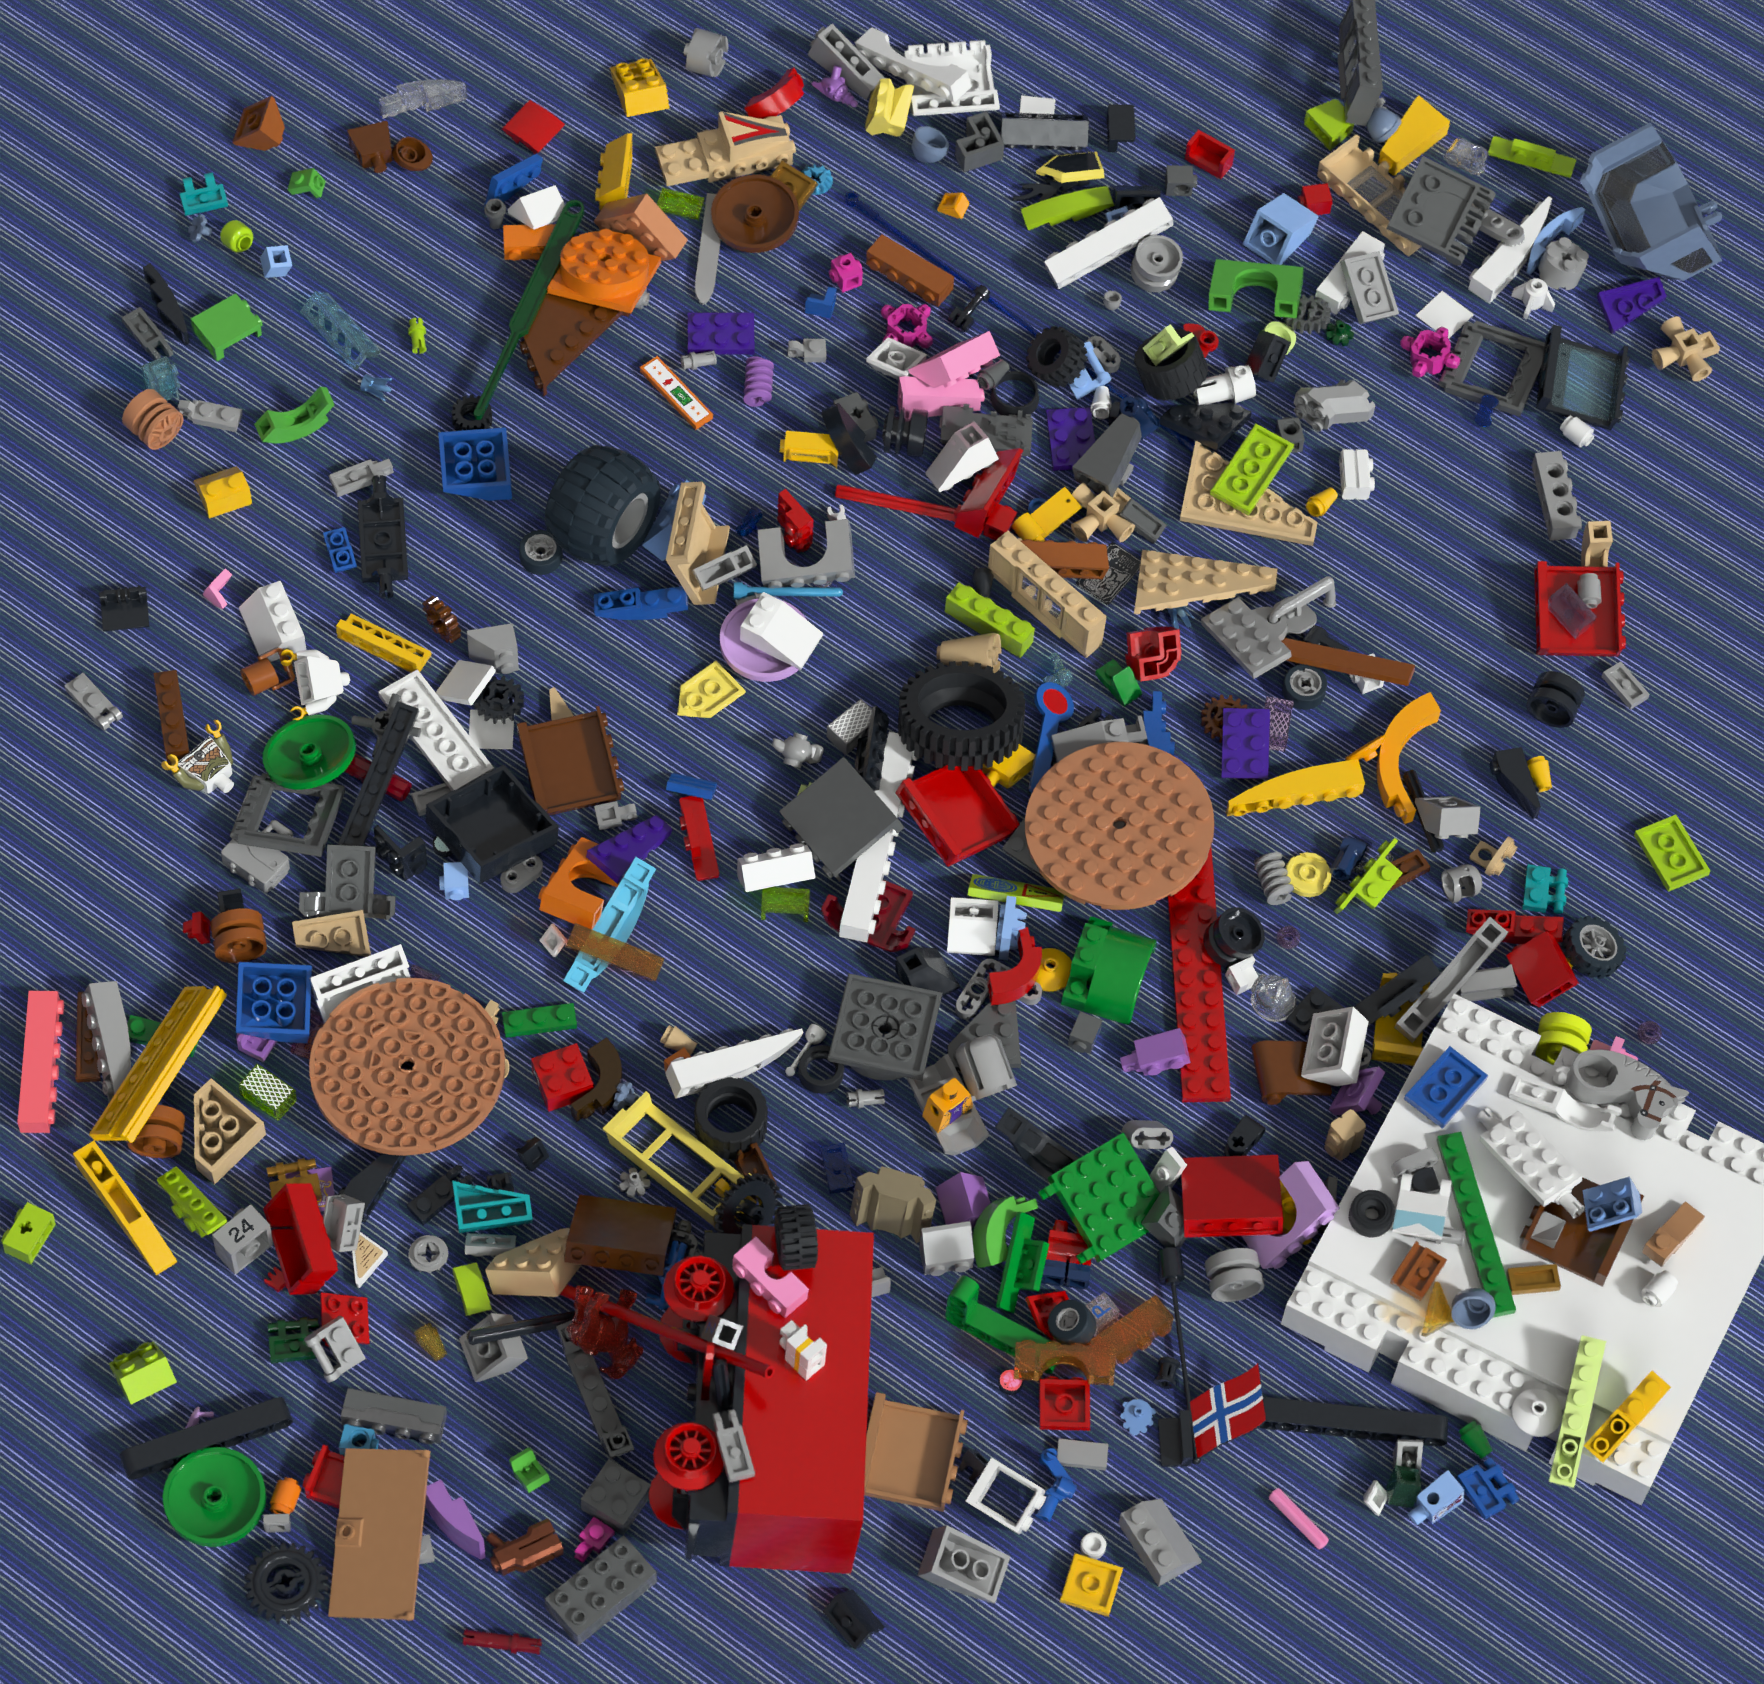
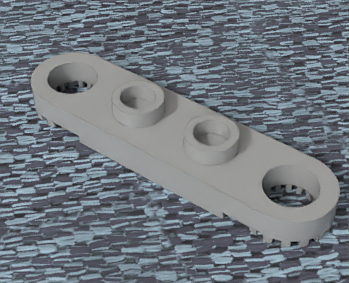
[1471,203,1525,246]

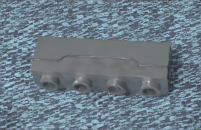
[341,1388,447,1444]

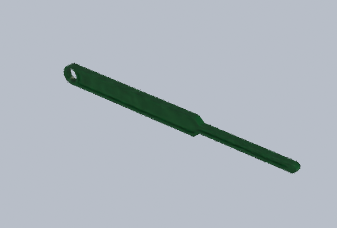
[474,200,584,420]

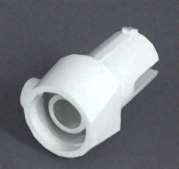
[1193,365,1256,405]

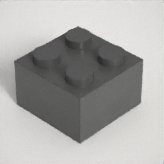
[581,1459,651,1535]

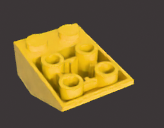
[610,58,669,117]

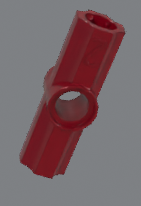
[344,753,412,802]

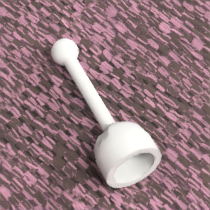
[785,1024,827,1076]

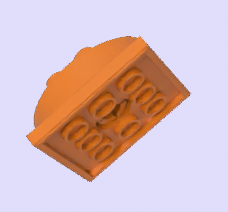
[547,229,661,313]

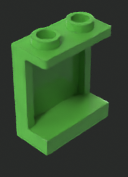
[191,294,263,361]

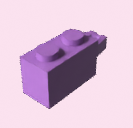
[1120,1028,1191,1076]

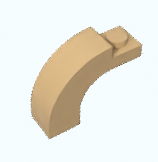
[1581,521,1613,567]

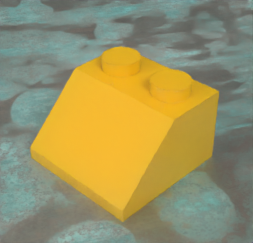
[193,466,252,518]

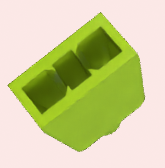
[1304,99,1354,151]

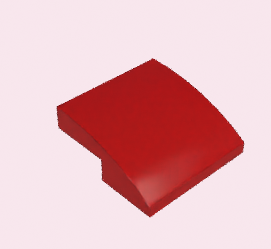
[502,100,565,154]

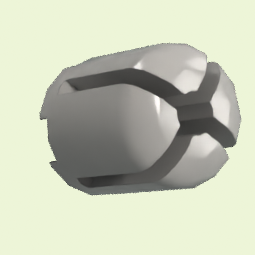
[955,1034,1017,1102]

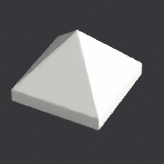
[539,924,568,957]
[1363,1480,1389,1516]

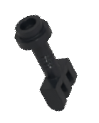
[948,285,991,333]

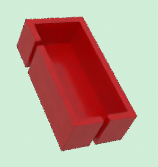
[263,1183,338,1295]

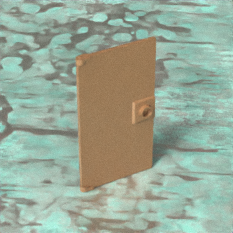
[328,1448,430,1621]

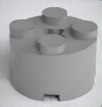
[684,28,728,77]
[1538,237,1589,290]

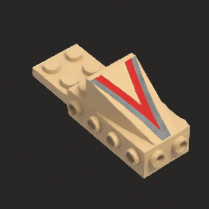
[655,112,796,186]

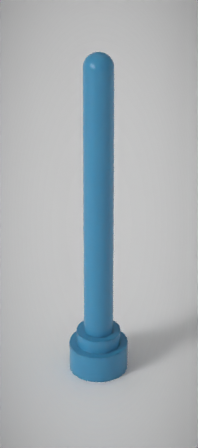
[733,582,843,600]

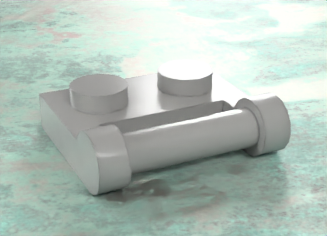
[304,1315,366,1383]

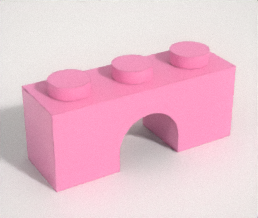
[732,1237,809,1318]

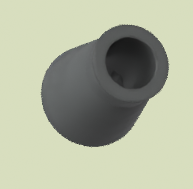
[484,199,506,229]
[977,359,1010,390]

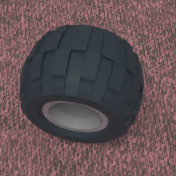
[545,445,661,567]

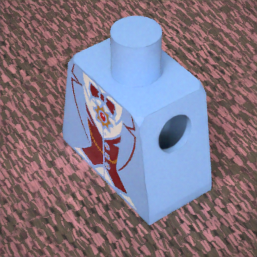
[1408,1470,1464,1525]

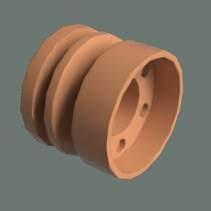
[122,389,184,450]

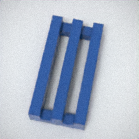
[666,773,717,800]

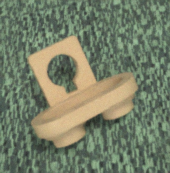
[1469,836,1518,876]

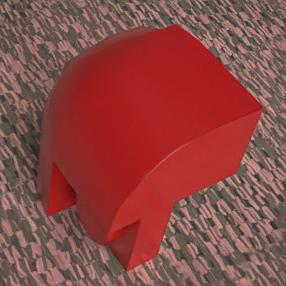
[1125,626,1181,682]

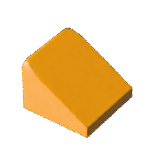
[937,193,969,219]

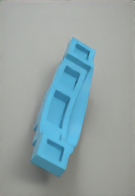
[563,857,656,993]

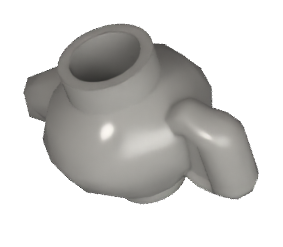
[772,732,824,768]

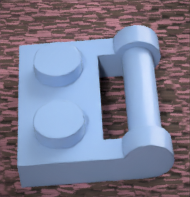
[1068,342,1111,400]

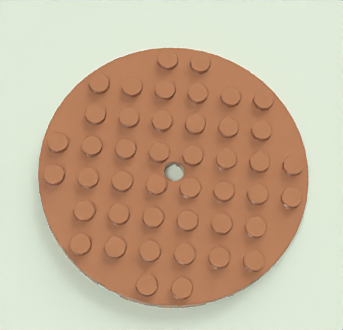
[1025,742,1214,910]
[309,978,505,1156]

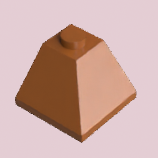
[232,96,285,151]

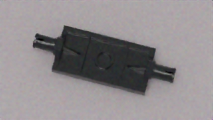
[358,475,409,598]

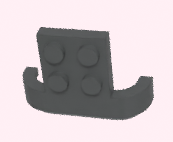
[299,844,396,920]

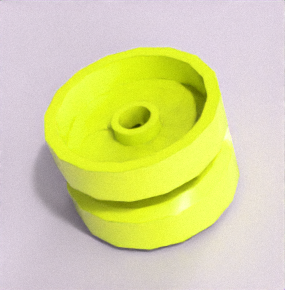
[1535,1012,1592,1065]

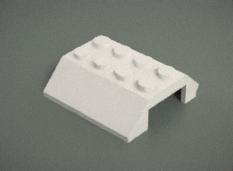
[904,40,1000,116]
[310,944,411,1024]

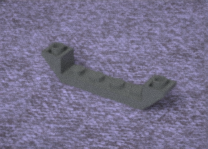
[556,1318,634,1459]

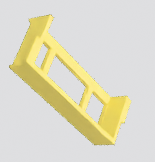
[602,1091,751,1227]

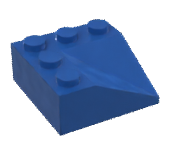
[438,427,512,501]
[236,962,312,1043]

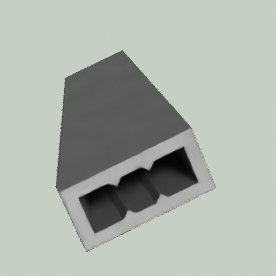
[1073,413,1142,498]

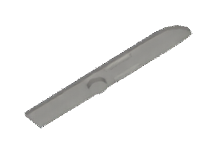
[695,193,721,305]

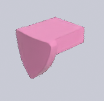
[203,569,232,609]

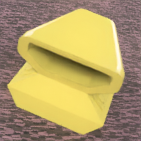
[865,78,914,137]

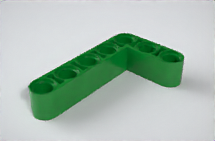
[945,1275,1064,1374]

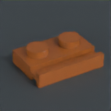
[1390,1241,1447,1301]

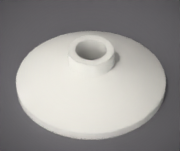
[1512,1389,1562,1437]

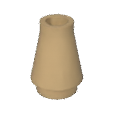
[660,1025,697,1056]

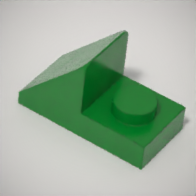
[1095,659,1142,707]

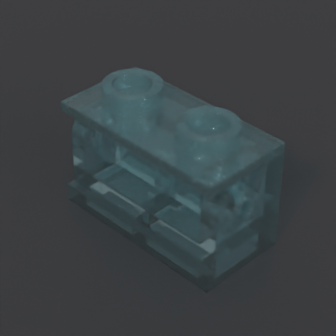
[141,356,181,401]

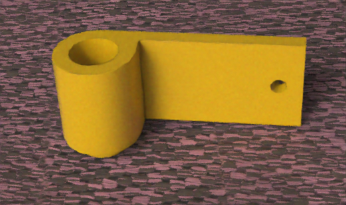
[1011,487,1082,542]

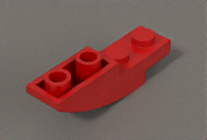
[1466,909,1564,944]

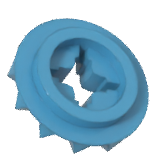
[800,163,833,195]

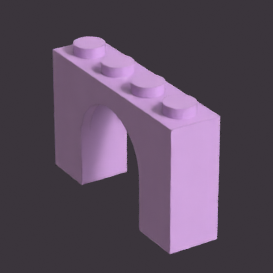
[1242,1161,1340,1269]

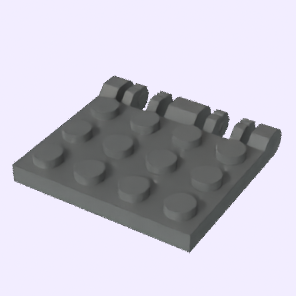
[1386,156,1496,266]

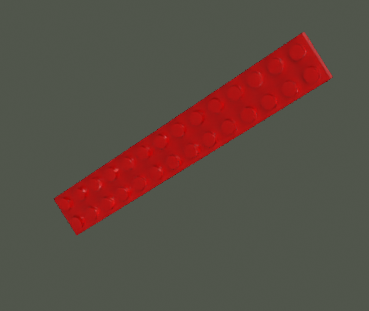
[1167,848,1231,1102]

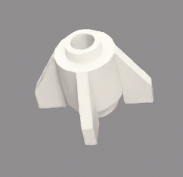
[1512,278,1555,320]

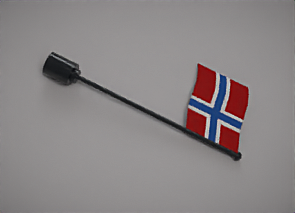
[1157,1247,1267,1465]

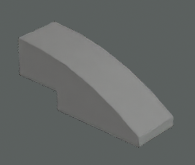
[692,545,757,591]

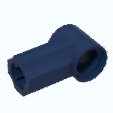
[1330,835,1368,881]

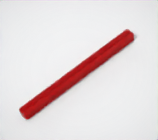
[835,484,957,522]

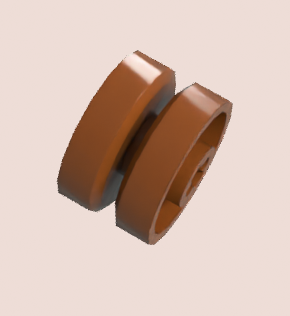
[210,908,267,963]
[128,1105,185,1158]

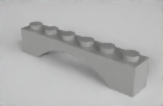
[1394,917,1508,1043]

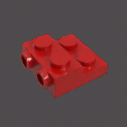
[777,489,814,553]
[1039,1376,1090,1431]

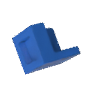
[805,287,837,319]

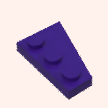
[1597,277,1667,334]

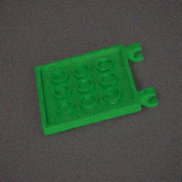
[1038,1133,1160,1264]

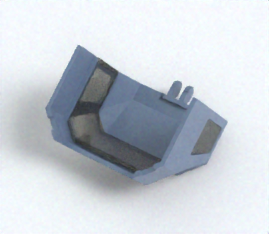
[1580,122,1722,281]

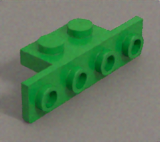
[996,1212,1049,1313]

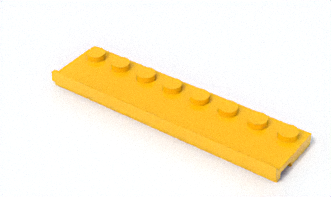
[89,986,227,1143]

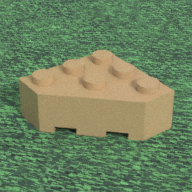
[194,1078,266,1185]
[485,1228,581,1297]

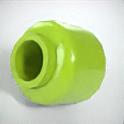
[220,220,253,253]

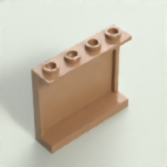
[864,1392,968,1512]

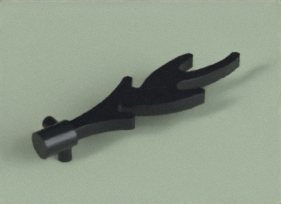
[1012,178,1090,202]

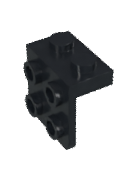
[373,825,428,881]

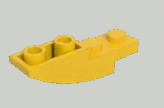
[1584,1370,1672,1463]

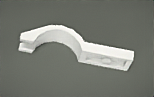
[1509,1074,1622,1132]

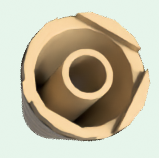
[936,633,1001,673]

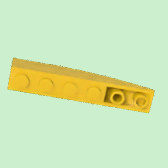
[1226,759,1365,816]
[73,1140,177,1275]

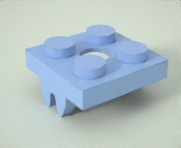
[995,896,1027,961]

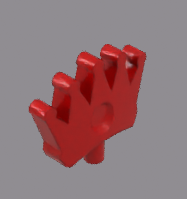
[264,1265,288,1292]

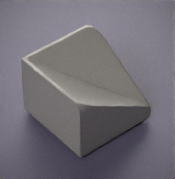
[1531,1211,1566,1249]

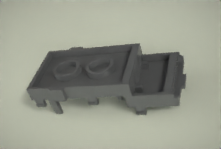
[939,404,1033,456]

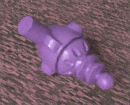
[812,65,858,107]

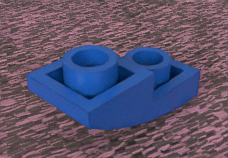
[323,527,357,573]

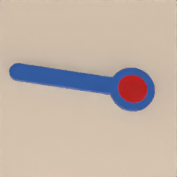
[1029,682,1074,794]

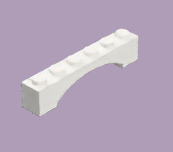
[855,27,971,102]

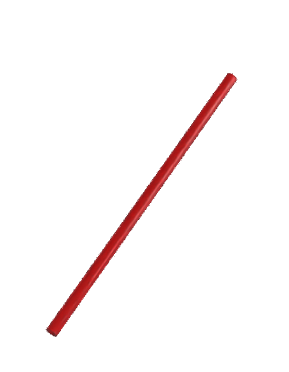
[559,1284,775,1379]

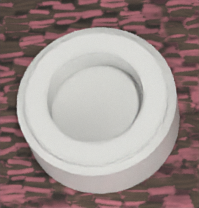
[1080,1532,1106,1559]

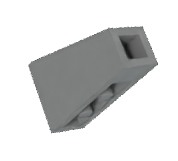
[808,24,886,100]

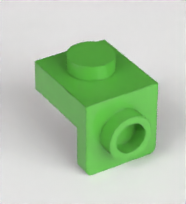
[288,168,325,198]
[509,1447,550,1493]

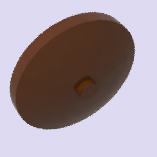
[711,175,799,253]

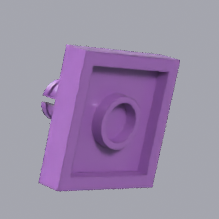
[1329,1066,1385,1116]

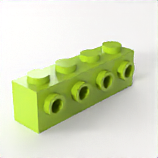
[945,582,1035,658]

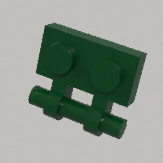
[268,1317,319,1364]

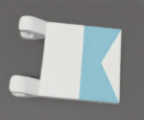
[1392,1173,1452,1240]

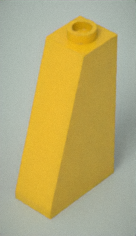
[1378,96,1450,176]

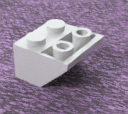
[947,897,998,956]

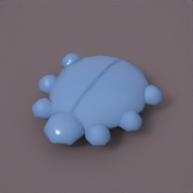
[1120,1399,1156,1436]

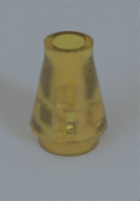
[414,1323,448,1362]

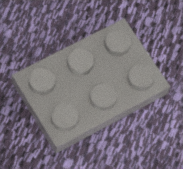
[1340,251,1399,325]

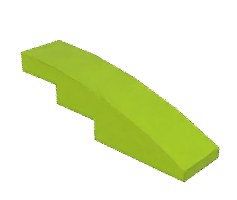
[1021,186,1114,230]

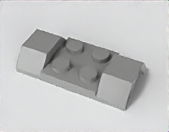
[907,1054,989,1156]

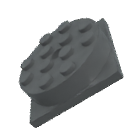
[828,973,942,1081]

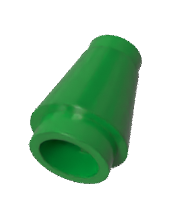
[1458,1420,1493,1459]

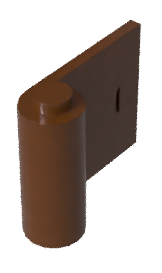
[1251,1040,1332,1105]

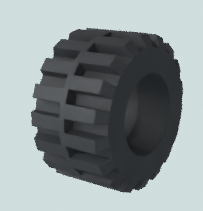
[1026,326,1088,388]
[775,1204,818,1271]

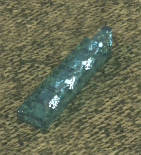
[300,291,381,370]

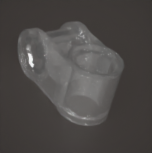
[1444,138,1488,175]

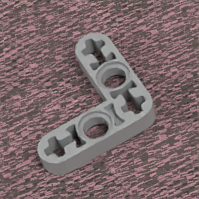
[955,959,1042,1020]

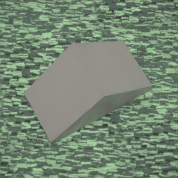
[1393,1439,1423,1488]

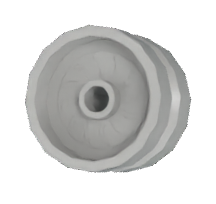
[1130,235,1183,292]
[1204,1248,1265,1302]

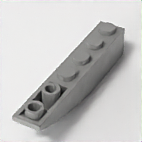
[82,981,131,1104]

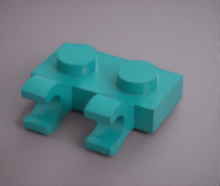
[180,172,228,216]

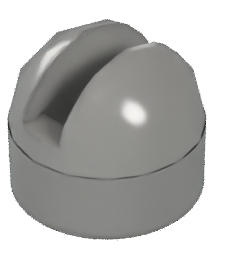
[1103,291,1122,310]

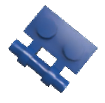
[1456,1458,1520,1520]

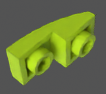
[452,1262,492,1316]

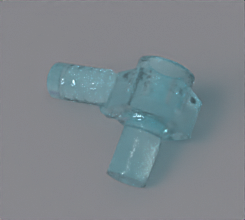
[1043,653,1073,687]

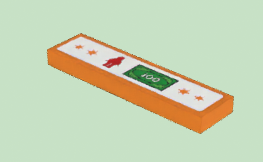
[640,356,713,430]

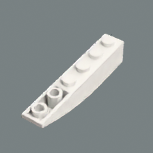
[1468,196,1552,304]
[665,1028,804,1098]

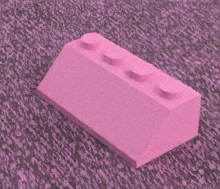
[908,331,1000,388]

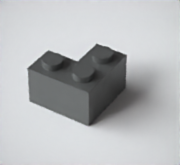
[955,111,1004,173]

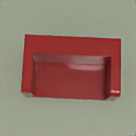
[1185,129,1235,179]

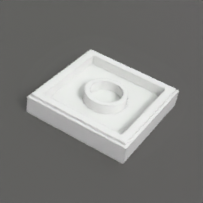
[436,660,496,706]

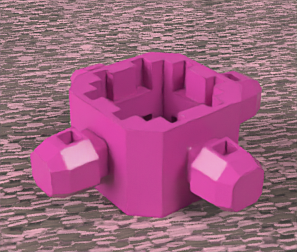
[881,304,933,349]
[1401,327,1460,378]

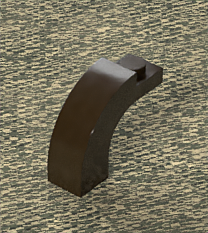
[571,1037,622,1122]

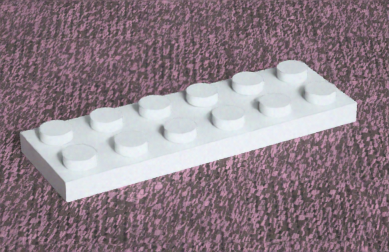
[378,669,494,791]

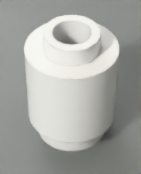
[1560,415,1594,447]
[1642,1270,1678,1307]

